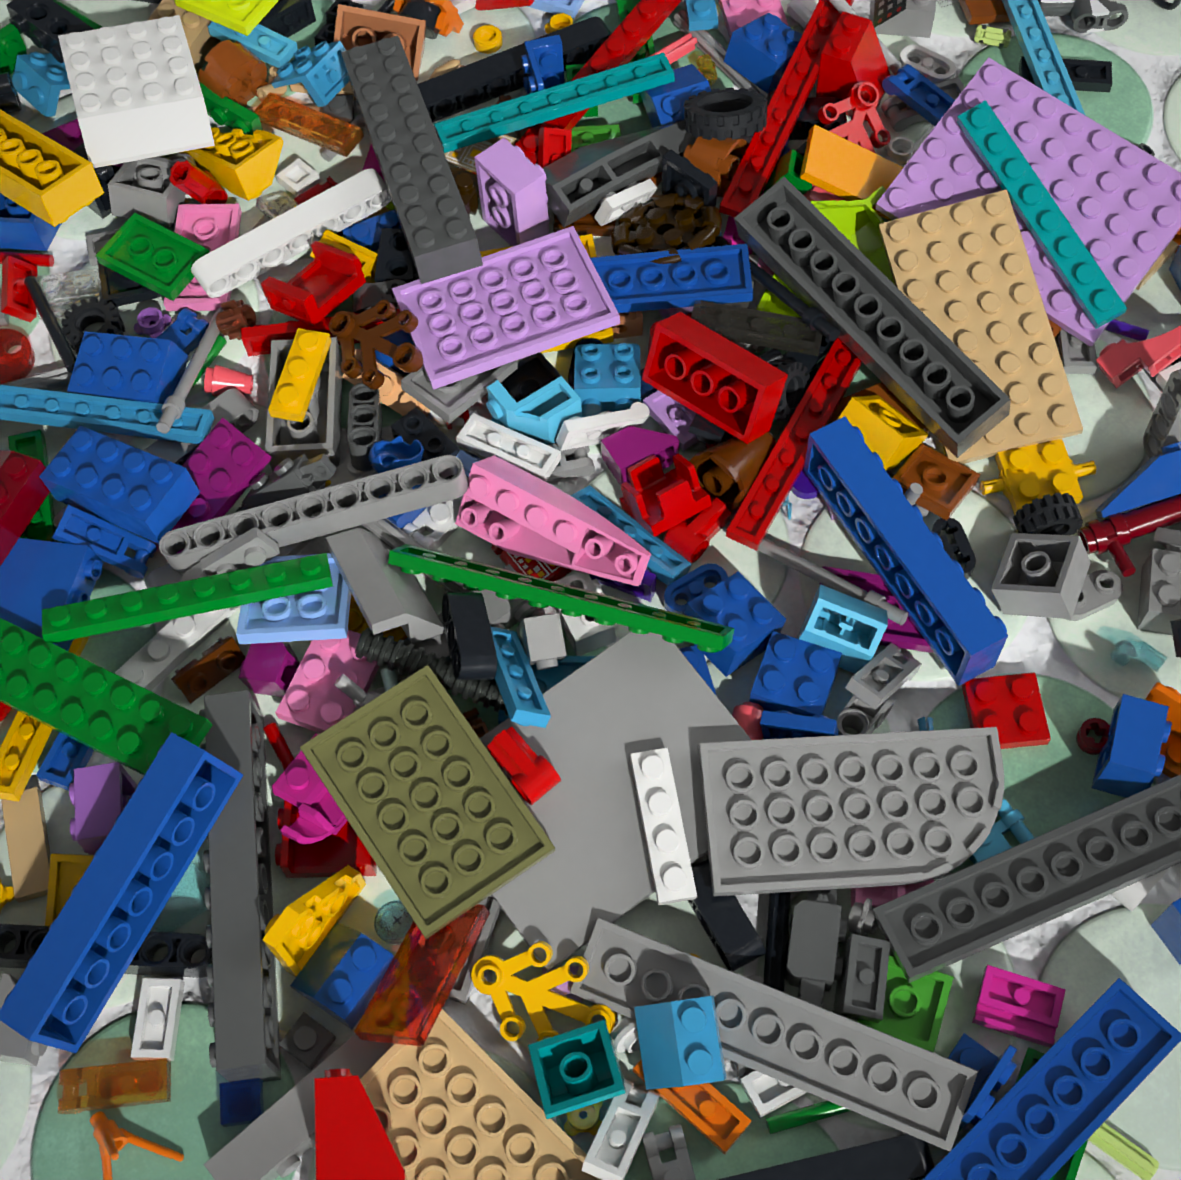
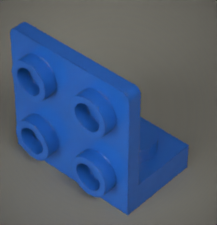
[521,35,565,95]
[947,1033,1017,1131]

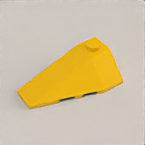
[179,127,284,201]

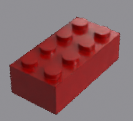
[642,312,788,444]

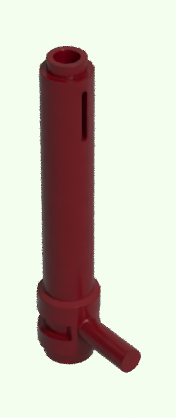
[1078,494,1181,577]

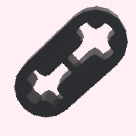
[931,518,976,579]

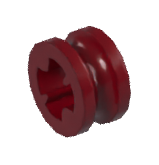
[1076,718,1110,755]

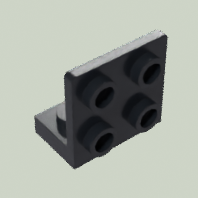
[259,0,316,38]

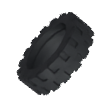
[684,88,767,140]

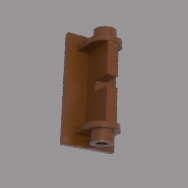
[171,636,246,704]

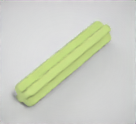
[1088,1123,1159,1180]

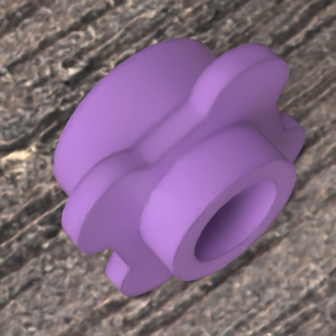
[134,307,172,338]

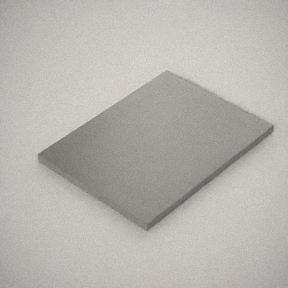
[479,632,751,972]

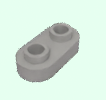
[1066,570,1123,621]

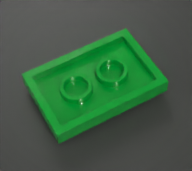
[96,212,210,301]

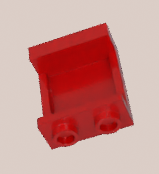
[261,241,366,326]
[275,800,377,878]

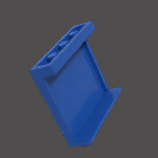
[0,538,103,651]

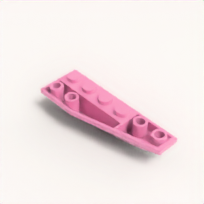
[455,455,651,586]

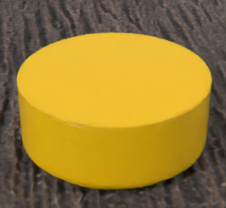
[473,25,503,54]

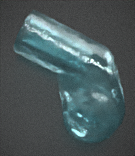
[1110,640,1168,672]

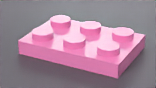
[275,630,380,733]

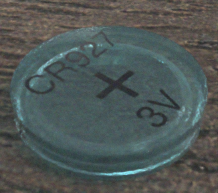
[374,900,418,945]

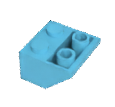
[797,584,888,674]

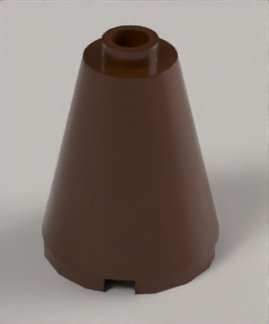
[689,432,776,512]

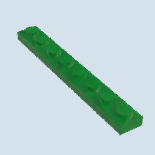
[42,553,333,643]

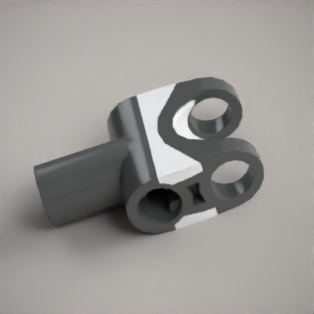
[1038,0,1129,33]

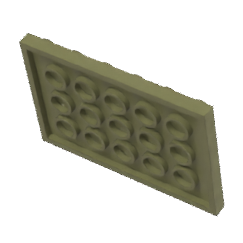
[300,665,555,939]

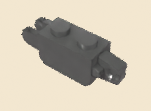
[235,454,337,526]
[785,889,847,1007]

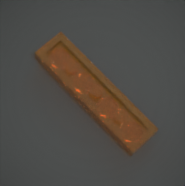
[253,92,364,157]

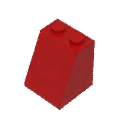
[816,11,891,122]
[314,1068,407,1180]

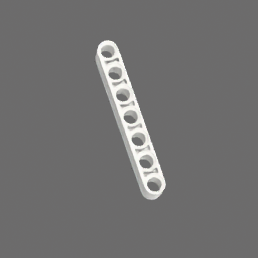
[191,168,391,298]

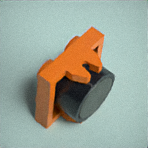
[393,0,464,39]

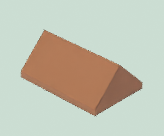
[333,4,426,81]

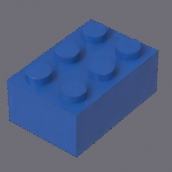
[67,331,189,404]

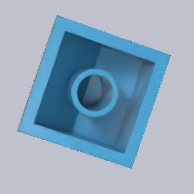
[634,995,726,1090]

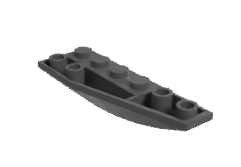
[542,119,697,228]

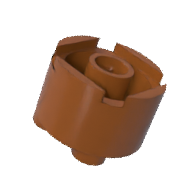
[198,40,268,108]
[683,136,749,197]

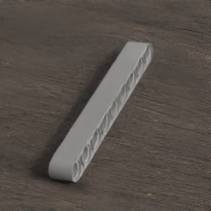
[159,455,468,573]

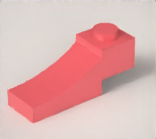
[1096,325,1181,389]

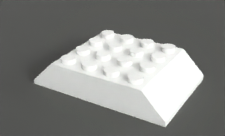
[58,15,215,168]

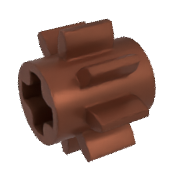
[216,299,256,340]

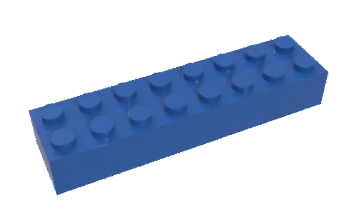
[804,416,1008,686]
[0,732,243,1053]

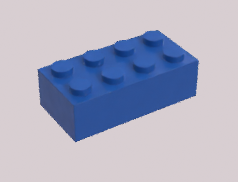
[39,425,200,544]

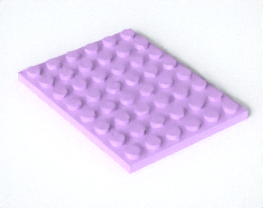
[875,57,1181,347]

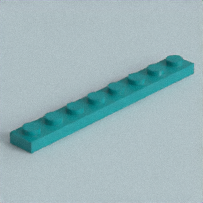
[434,52,675,153]
[957,100,1127,329]

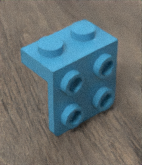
[12,52,71,117]
[574,343,641,417]

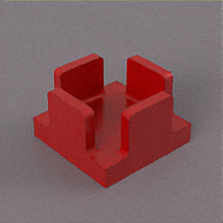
[619,453,712,537]

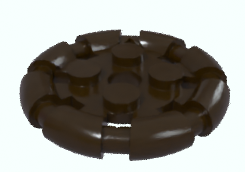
[611,193,722,264]

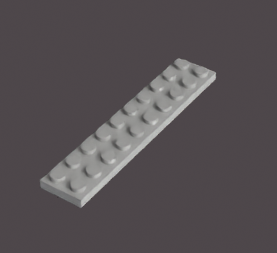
[569,918,978,1152]

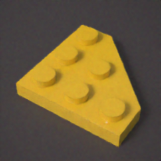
[262,865,366,977]

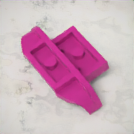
[272,733,347,844]

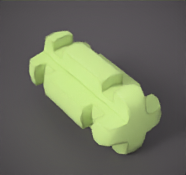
[974,25,1011,48]

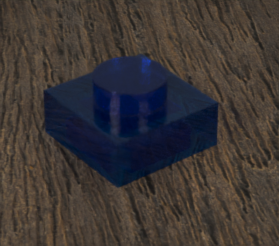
[219,1078,264,1127]

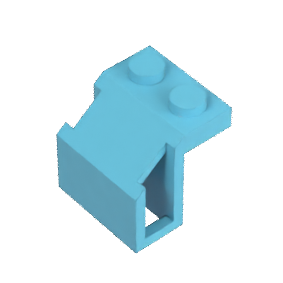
[486,376,582,445]

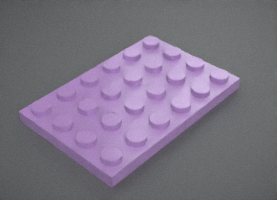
[392,226,620,390]

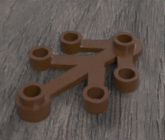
[329,300,423,390]

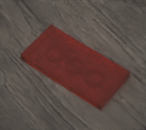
[354,904,490,1047]

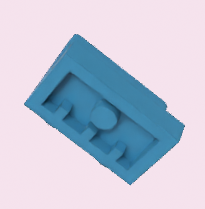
[271,41,349,107]

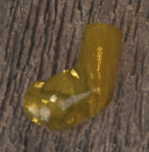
[696,54,717,86]

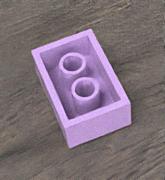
[474,138,550,246]

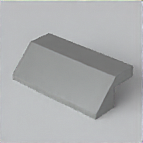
[325,527,445,644]

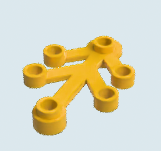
[471,941,617,1042]

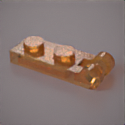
[58,1058,171,1114]

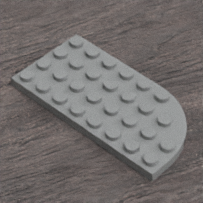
[698,727,1004,896]

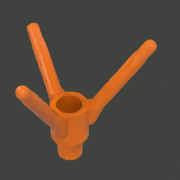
[90,1111,184,1180]

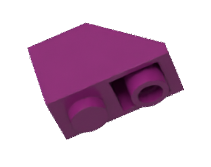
[601,426,679,485]
[238,642,300,697]

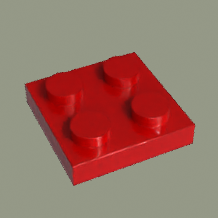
[961,672,1051,749]

